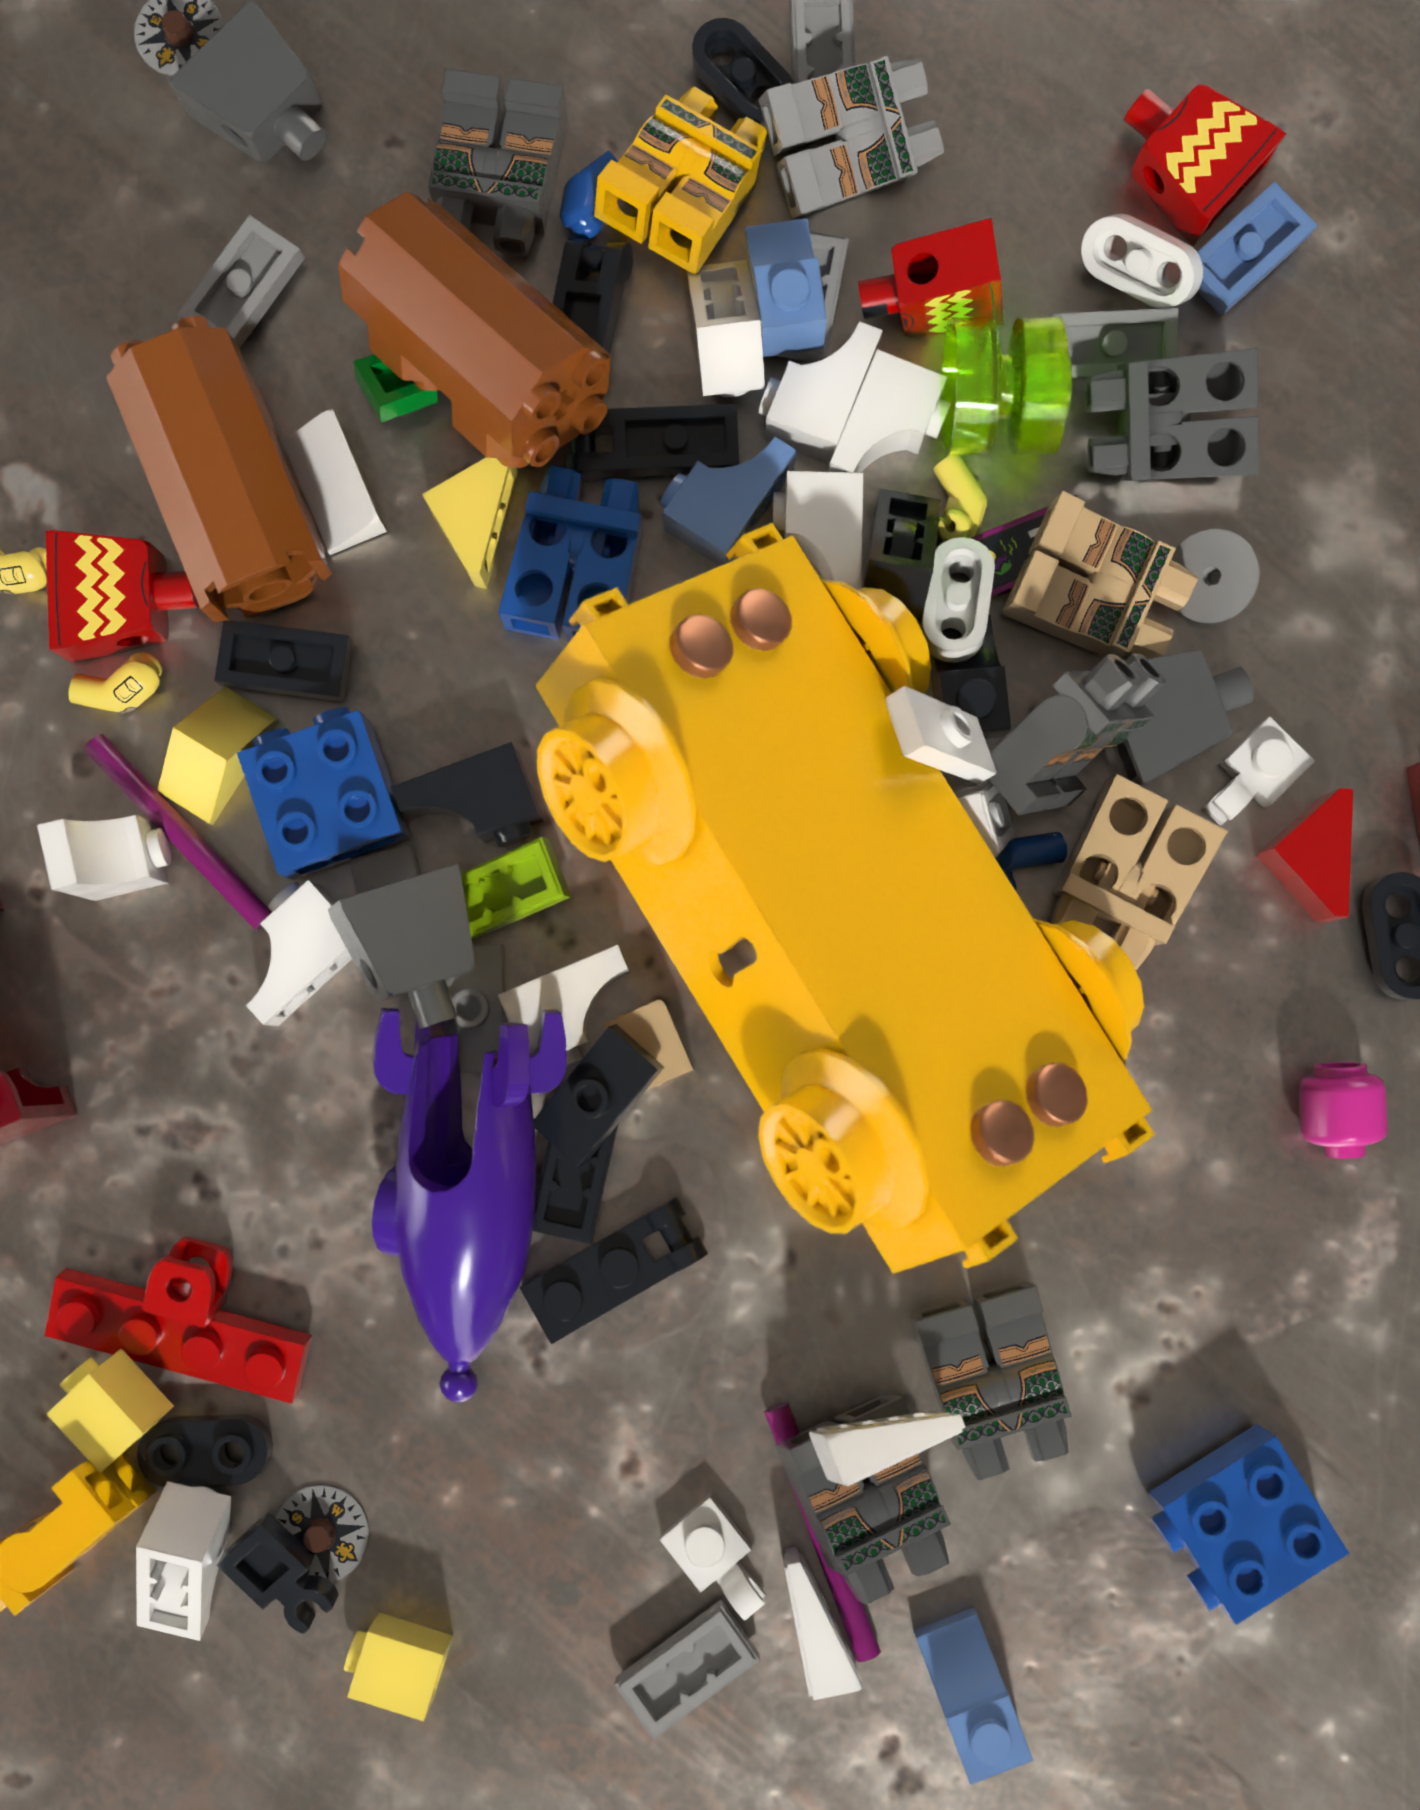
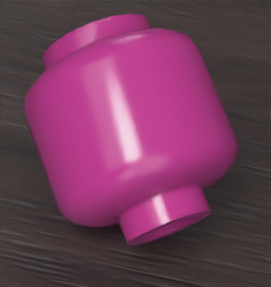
[1298,1062,1388,1159]

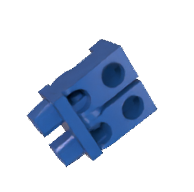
[498,465,643,642]

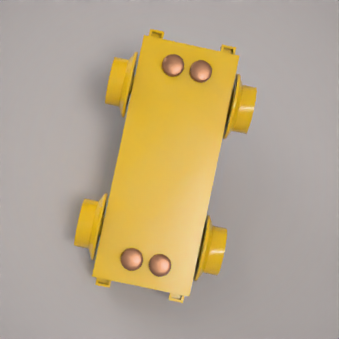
[535,523,1155,1274]

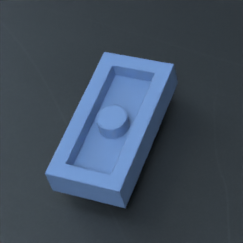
[1179,181,1318,316]

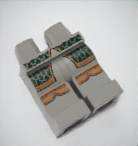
[758,55,944,220]

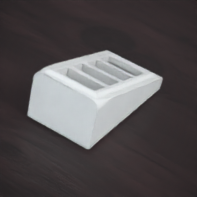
[809,1411,966,1486]
[782,1546,863,1700]

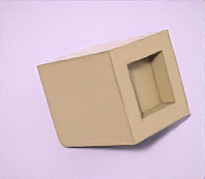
[603,1000,694,1090]

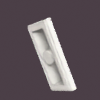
[282,408,387,555]
[951,779,1016,857]

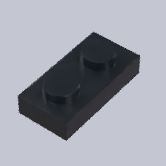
[214,620,353,702]

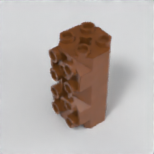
[338,191,611,468]
[106,316,332,622]

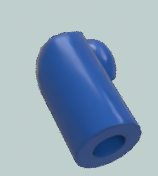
[560,151,618,240]

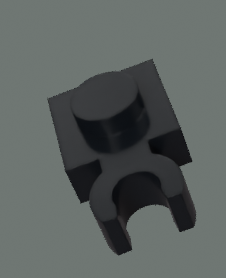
[216,1512,339,1634]

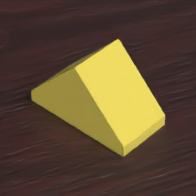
[422,458,518,589]
[157,686,280,825]

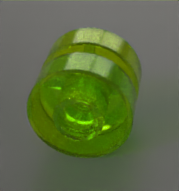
[941,317,1072,455]

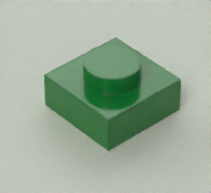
[353,354,438,423]

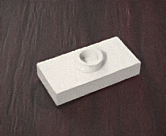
[886,686,997,784]

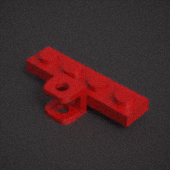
[44,1236,312,1404]

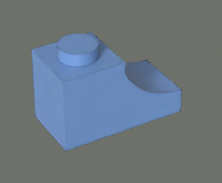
[745,218,827,357]
[660,436,796,566]
[913,1607,1034,1785]

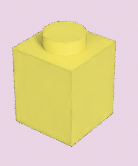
[47,1348,174,1473]
[344,1612,453,1722]

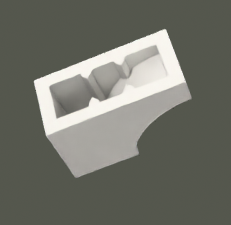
[687,260,765,397]
[758,321,883,463]
[828,349,951,473]
[772,471,863,590]
[37,815,172,901]
[246,880,352,1026]
[498,945,631,1067]
[136,1481,231,1641]

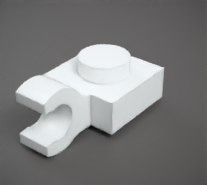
[1203,717,1315,826]
[659,1493,765,1621]

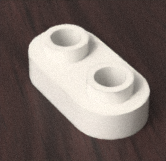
[1081,214,1203,309]
[921,537,995,663]

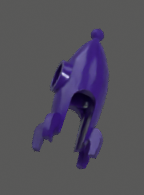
[372,1008,567,1403]

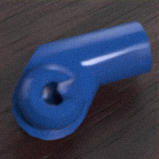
[995,832,1067,891]

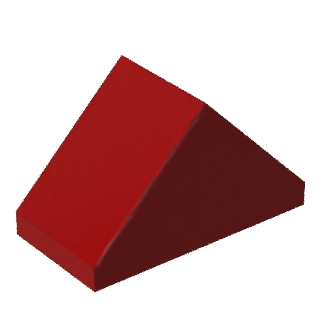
[1255,788,1353,922]

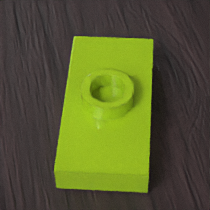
[461,837,571,940]

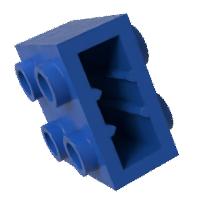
[237,707,411,880]
[1148,1424,1349,1625]

